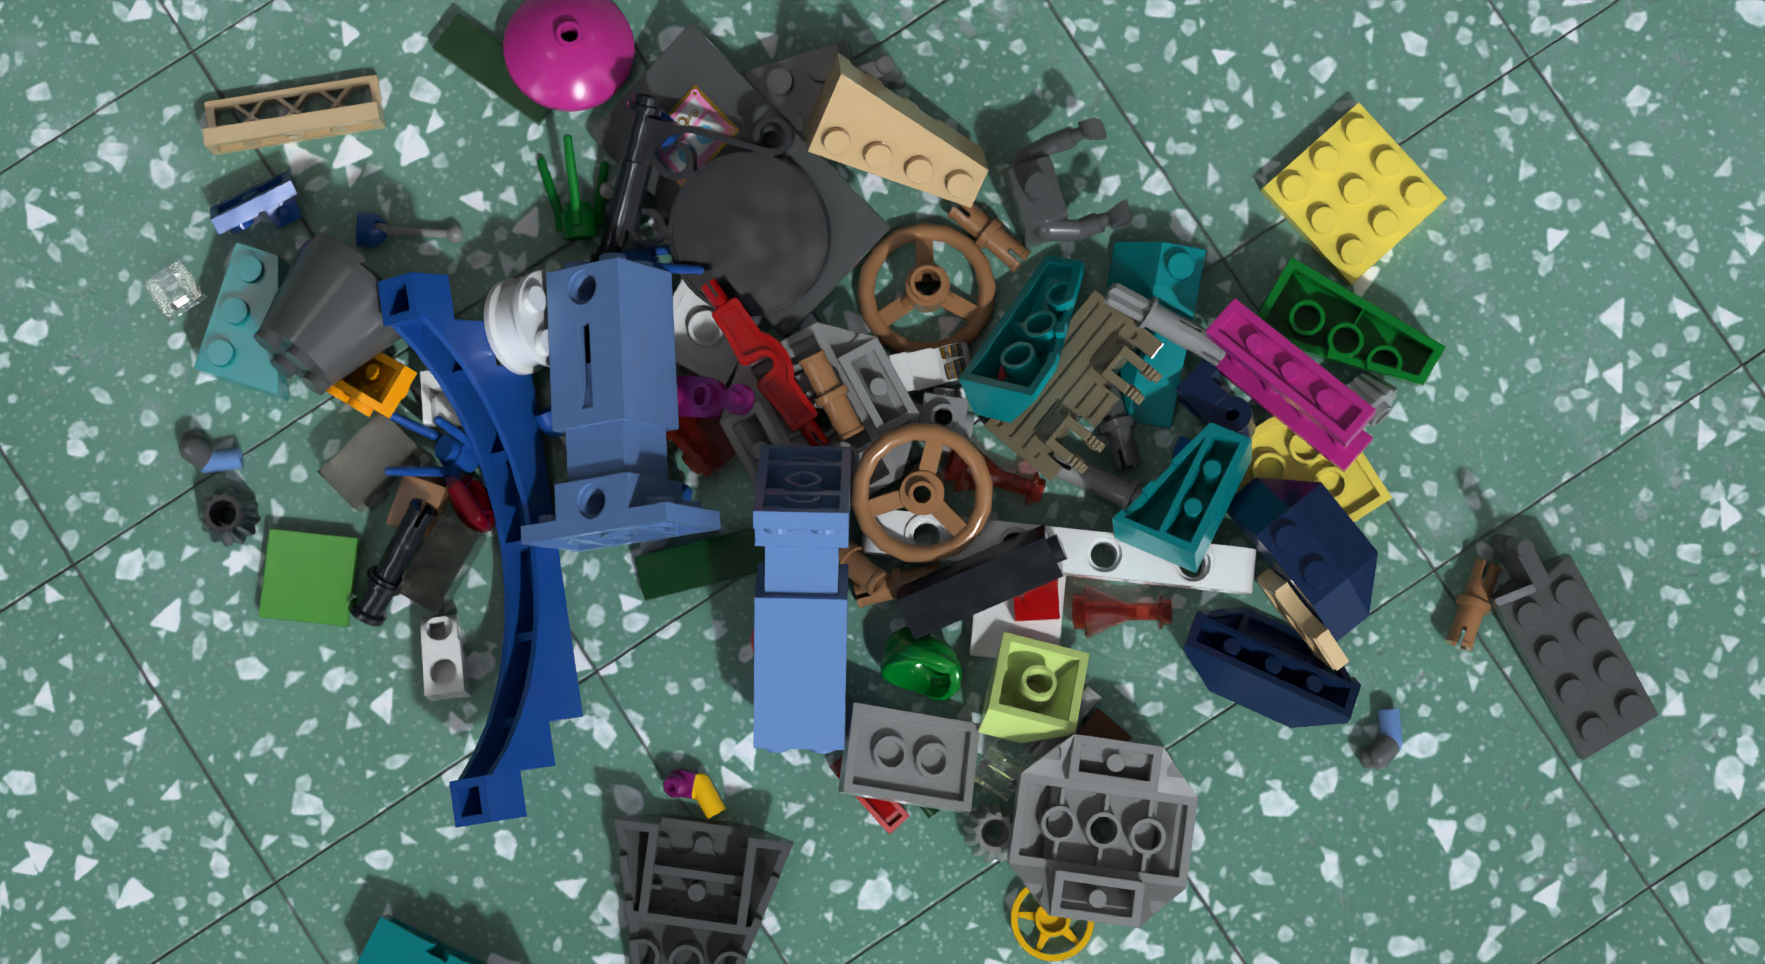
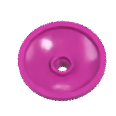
[503,0,635,112]

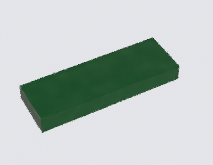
[432,13,551,126]
[635,528,765,601]

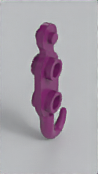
[677,376,754,418]

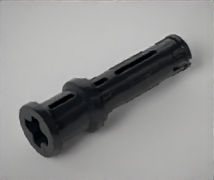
[348,498,437,627]

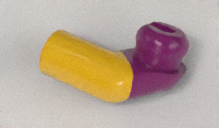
[663,768,726,820]

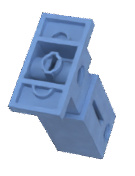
[521,253,721,552]
[753,445,851,754]

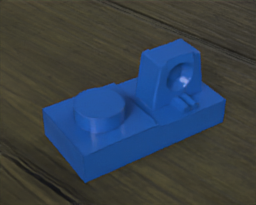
[210,170,301,235]

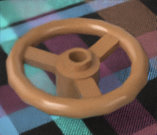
[857,222,996,353]
[851,423,993,563]

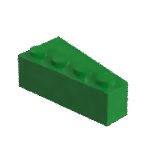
[1256,257,1446,386]

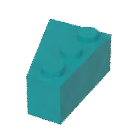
[194,242,289,401]
[1112,422,1252,573]

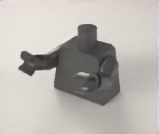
[1001,118,1132,249]

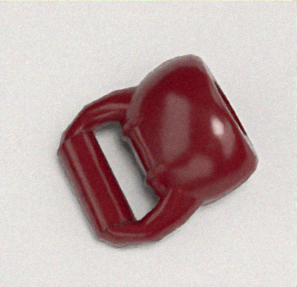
[446,475,496,533]

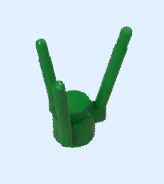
[537,134,609,241]

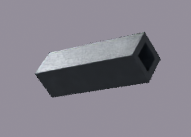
[896,524,1068,640]

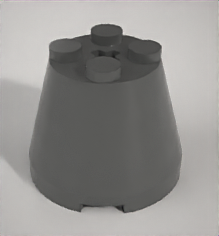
[253,233,402,395]

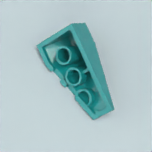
[958,254,1085,423]

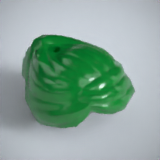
[880,627,963,700]

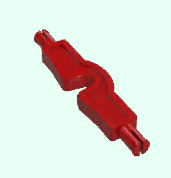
[700,278,830,446]

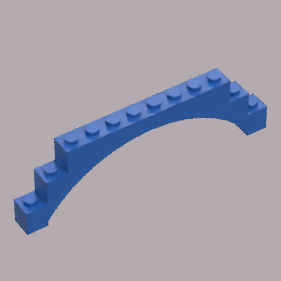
[377,272,583,828]

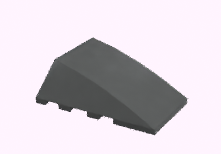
[614,813,794,964]

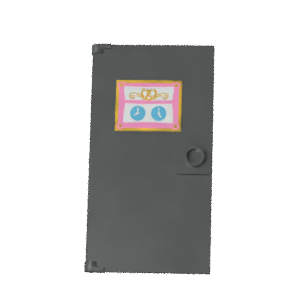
[590,23,891,339]

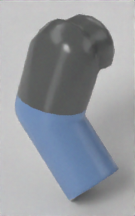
[178,430,244,474]
[1359,709,1403,770]

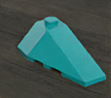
[1107,242,1206,429]

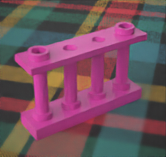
[1205,298,1376,472]

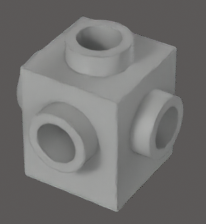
[914,387,975,453]

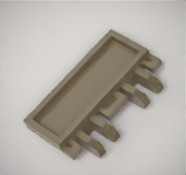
[984,289,1164,482]

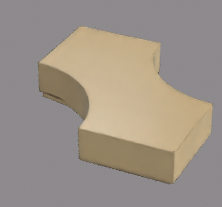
[1257,568,1349,671]

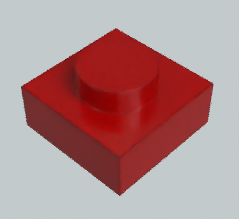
[1013,579,1060,622]

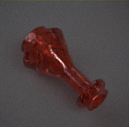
[944,442,1046,506]
[1072,585,1172,638]

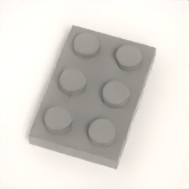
[838,702,980,814]

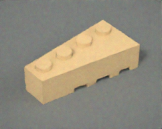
[805,53,989,208]

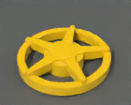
[1010,887,1094,961]

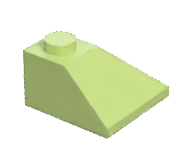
[978,632,1090,743]

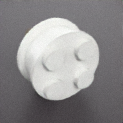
[484,270,550,375]

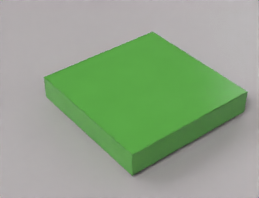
[259,529,360,627]

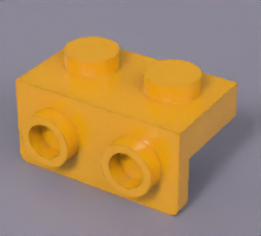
[326,352,417,419]

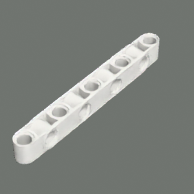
[861,510,1256,595]

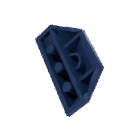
[1226,477,1378,642]
[1182,607,1361,728]

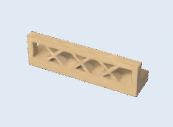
[202,74,386,155]

